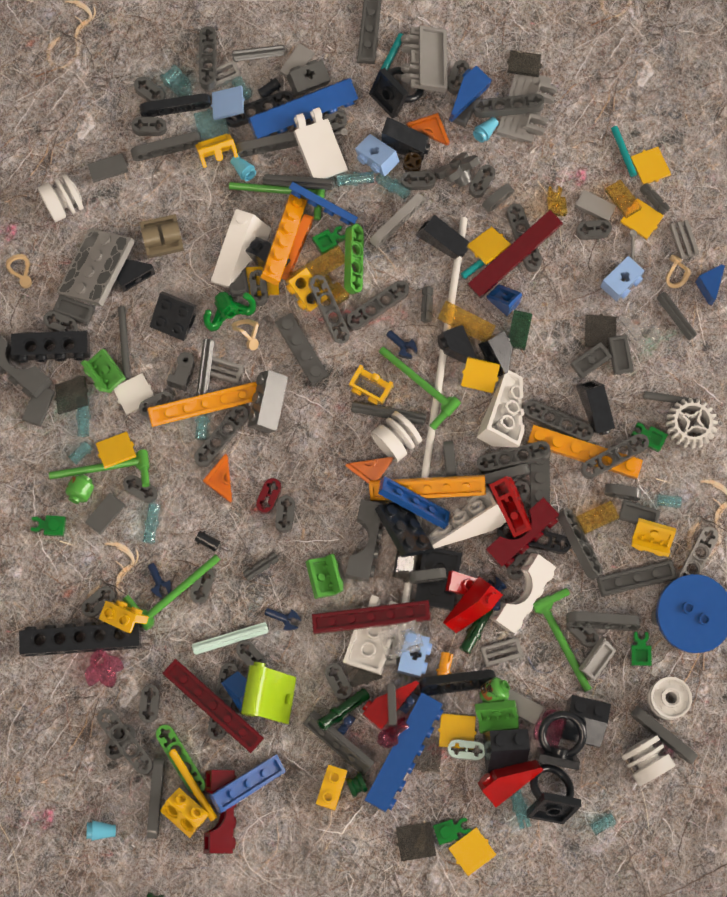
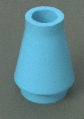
[473,117,499,143]
[230,155,256,181]
[86,820,116,841]

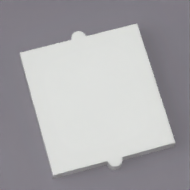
[114,373,154,415]

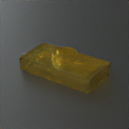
[605,179,642,219]
[576,501,620,534]

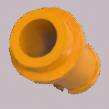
[436,652,454,676]

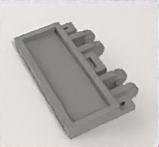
[401,26,448,93]
[496,68,558,143]

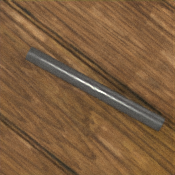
[118,306,131,380]

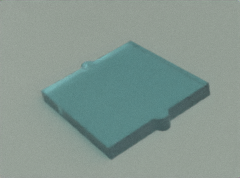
[194,109,229,141]

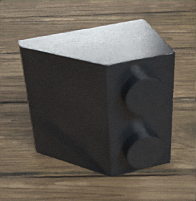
[561,695,611,748]
[482,729,530,773]

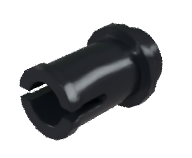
[257,78,281,98]
[194,531,221,552]

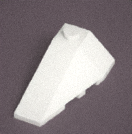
[211,209,272,288]
[476,370,525,447]
[427,486,506,549]

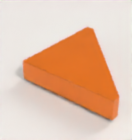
[406,113,450,145]
[203,454,232,503]
[345,456,395,484]

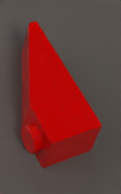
[489,476,532,538]
[443,576,503,633]
[362,681,419,731]
[477,760,543,807]

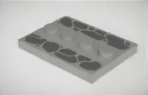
[57,228,135,307]

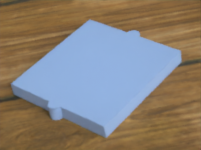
[211,86,245,120]

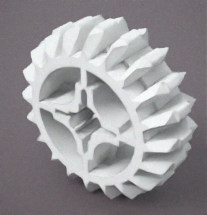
[666,398,718,449]

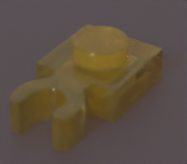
[546,186,567,217]
[317,275,349,305]

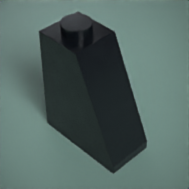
[381,117,431,160]
[416,215,469,259]
[576,380,615,435]

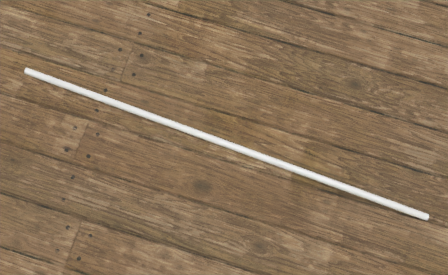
[398,217,468,655]

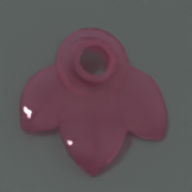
[85,650,124,688]
[534,709,564,746]
[377,717,409,748]

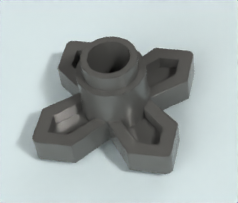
[434,152,481,187]

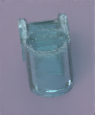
[160,64,193,97]

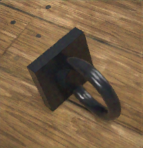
[369,67,424,119]
[536,711,587,770]
[526,764,581,824]

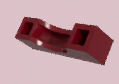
[485,497,559,569]
[203,770,237,854]

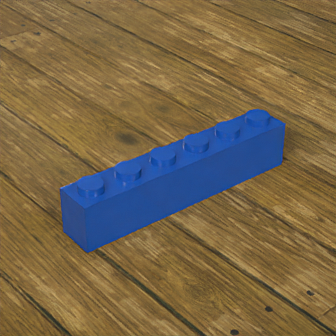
[247,78,358,139]
[364,693,444,813]

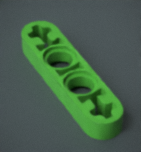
[344,224,364,294]
[156,725,205,794]

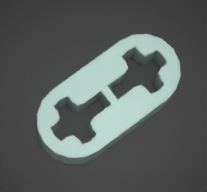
[447,740,485,761]

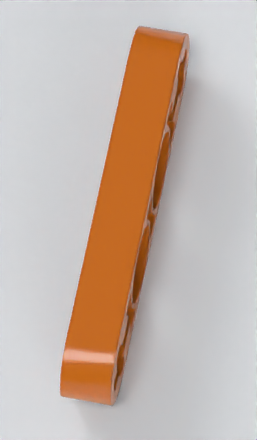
[281,214,314,280]

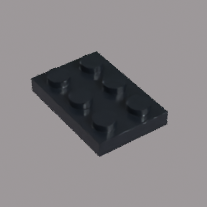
[375,503,434,558]
[414,548,462,611]

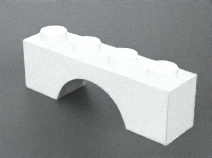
[490,553,556,633]

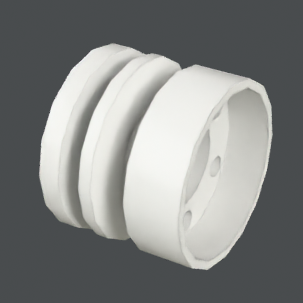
[37,174,84,223]
[371,411,422,463]
[621,735,676,787]

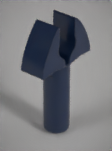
[386,330,417,359]
[148,563,172,599]
[488,577,507,611]
[264,608,301,631]
[400,692,419,714]
[338,714,356,735]

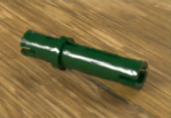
[459,608,493,654]
[317,688,370,731]

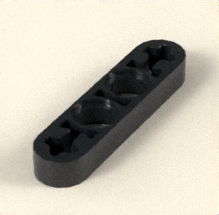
[226,91,293,128]
[139,93,211,117]
[497,522,571,554]
[419,670,496,696]

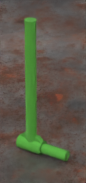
[229,182,325,220]
[379,347,461,430]
[49,449,150,487]
[123,554,221,631]
[533,588,592,692]

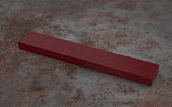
[468,210,563,299]
[312,600,431,635]
[162,658,265,753]

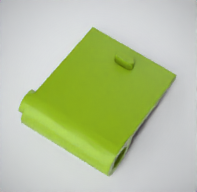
[241,662,296,724]

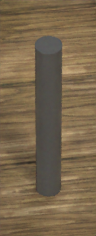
[643,391,701,404]

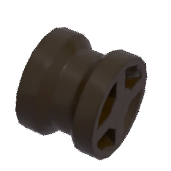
[403,152,422,172]

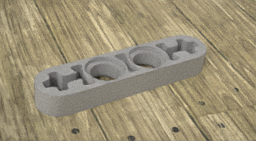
[370,193,426,248]
[677,527,719,578]

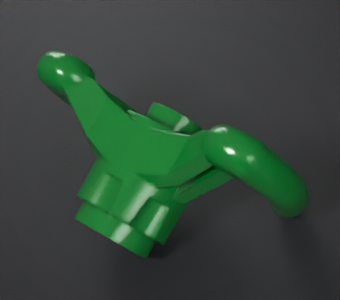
[203,292,256,332]

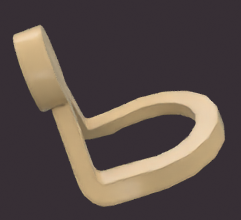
[6,254,32,288]
[665,255,691,288]
[231,319,259,350]

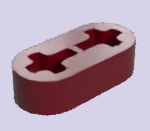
[256,478,281,514]

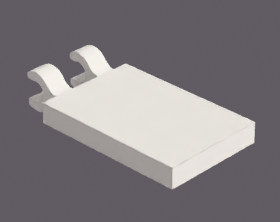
[293,108,348,179]
[343,595,398,675]

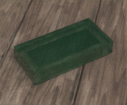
[508,310,533,351]

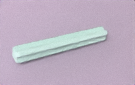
[192,622,269,655]

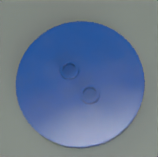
[656,574,727,653]

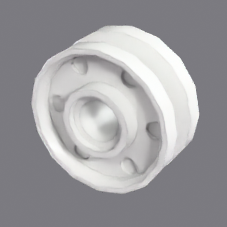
[647,677,692,720]

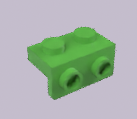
[81,349,126,393]
[306,554,343,599]
[475,700,519,733]

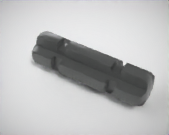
[640,183,670,215]
[421,286,433,323]
[243,552,279,581]

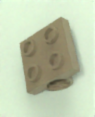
[139,214,184,259]

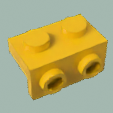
[631,518,676,557]
[99,600,149,633]

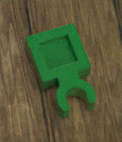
[312,226,345,255]
[631,423,668,453]
[30,515,66,537]
[630,632,652,667]
[433,818,471,845]

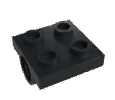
[149,291,197,341]

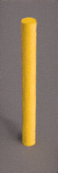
[168,749,218,822]

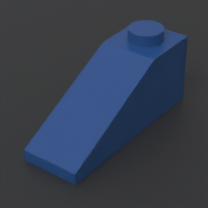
[449,65,492,122]

